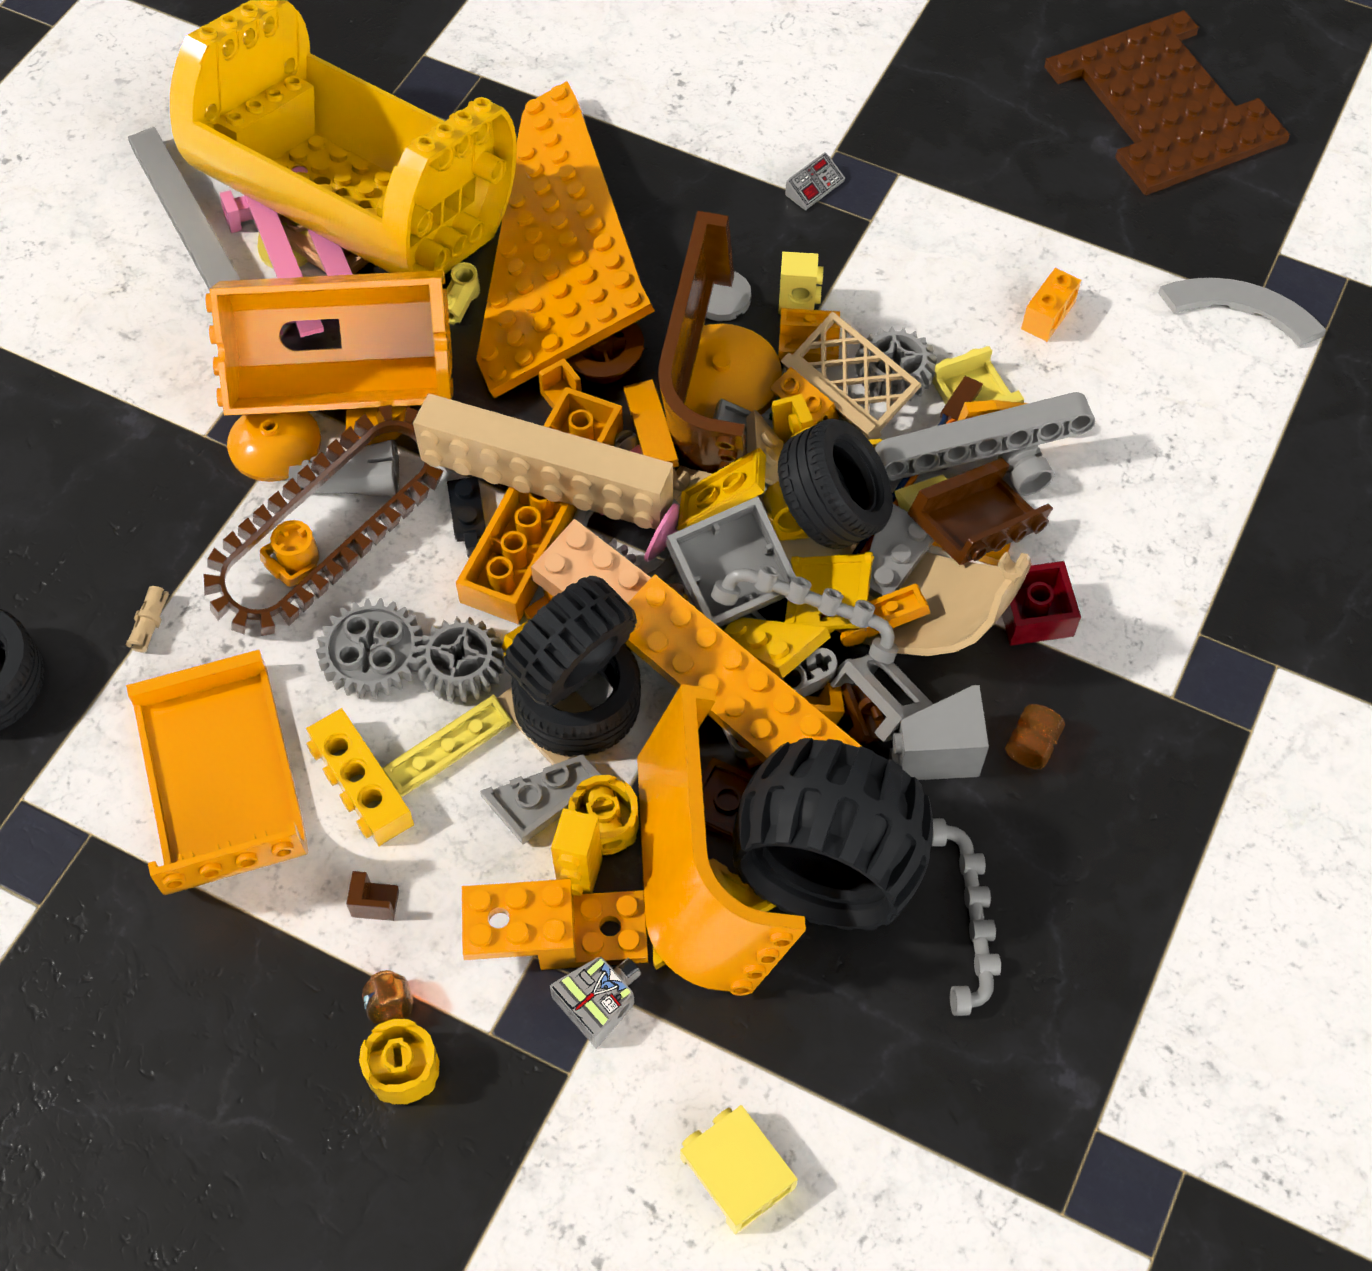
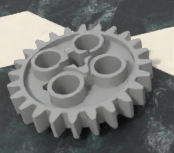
[316,598,423,699]

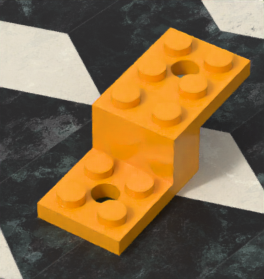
[462,879,648,970]

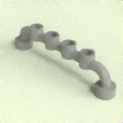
[711,565,899,664]
[931,818,1001,1016]

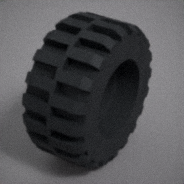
[504,576,637,707]

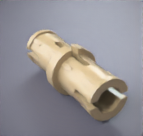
[126,586,169,653]

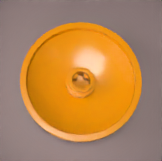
[685,324,782,419]

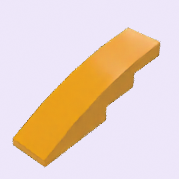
[623,379,679,468]

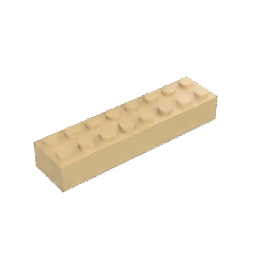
[413,393,673,530]

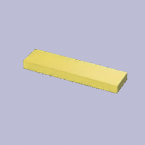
[382,694,513,798]

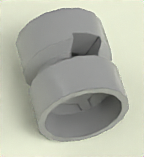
[998,445,1055,496]

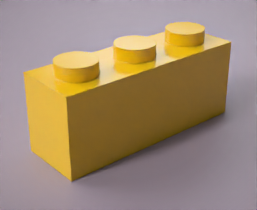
[551,808,603,896]

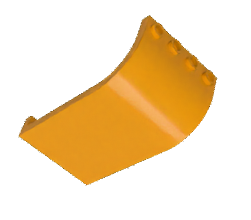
[126,649,308,895]
[637,684,806,996]

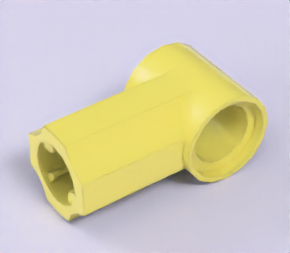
[447,262,480,325]

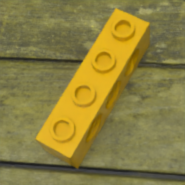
[306,708,414,846]

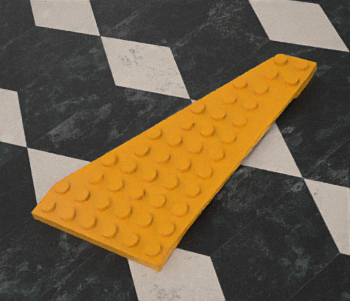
[476,81,655,398]

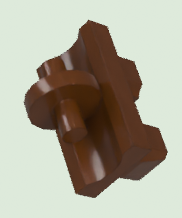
[841,683,885,745]

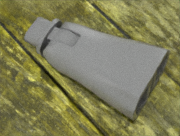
[288,439,399,496]

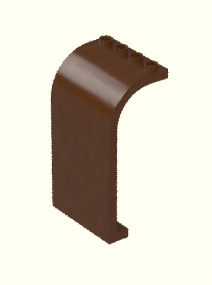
[658,211,747,474]

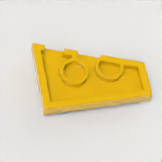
[723,617,831,678]

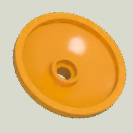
[227,411,321,482]

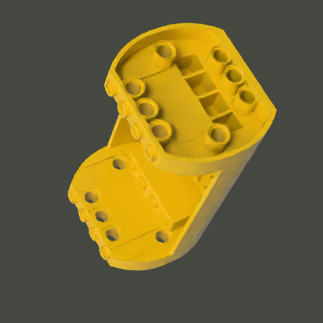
[170,0,517,274]

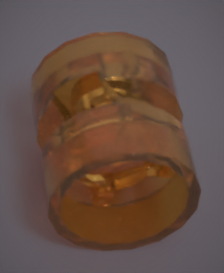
[1005,704,1065,769]

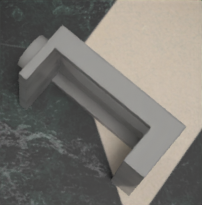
[830,655,933,742]

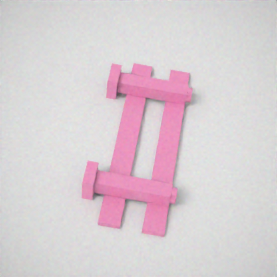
[220,167,353,337]

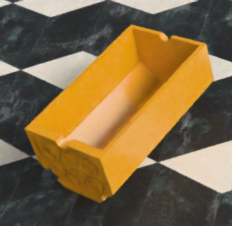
[205,270,453,415]

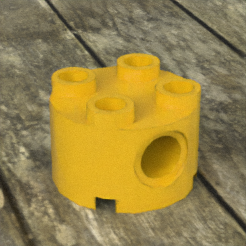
[568,775,639,855]
[359,1019,440,1104]

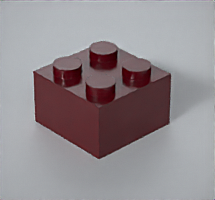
[1002,561,1081,646]

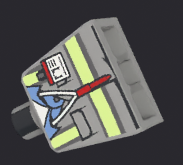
[550,957,641,1048]

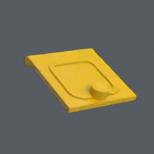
[785,552,874,634]

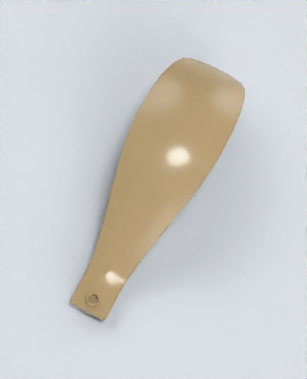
[673,466,1031,656]

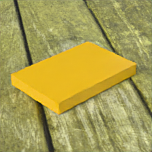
[677,448,766,531]

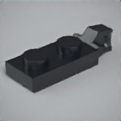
[447,477,486,558]

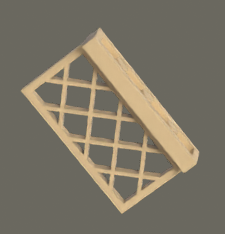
[781,311,921,440]

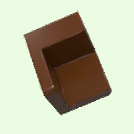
[346,871,399,921]

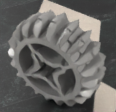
[854,327,937,401]
[416,616,505,704]

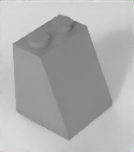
[889,685,989,780]

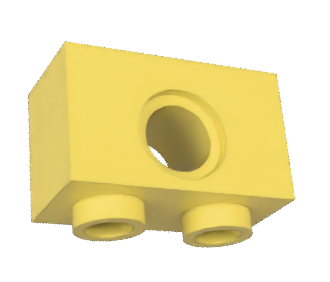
[778,251,824,314]

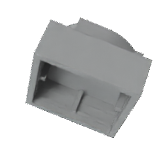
[666,496,796,627]

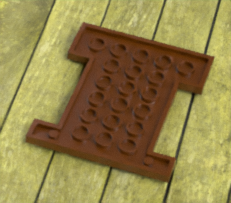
[1044,10,1290,196]

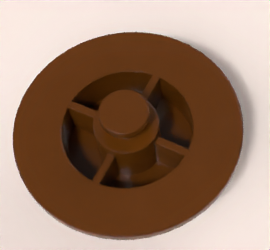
[566,322,644,384]

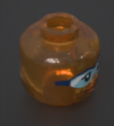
[362,970,414,1025]

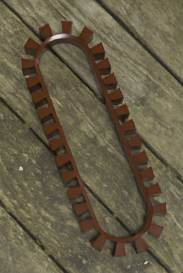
[203,405,444,636]

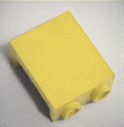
[932,346,1024,404]
[680,1105,798,1234]

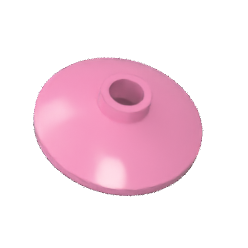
[644,503,679,562]

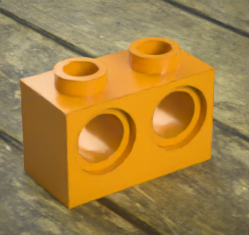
[1021,268,1081,342]

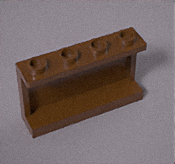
[907,457,1053,565]

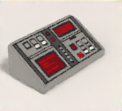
[785,152,845,211]

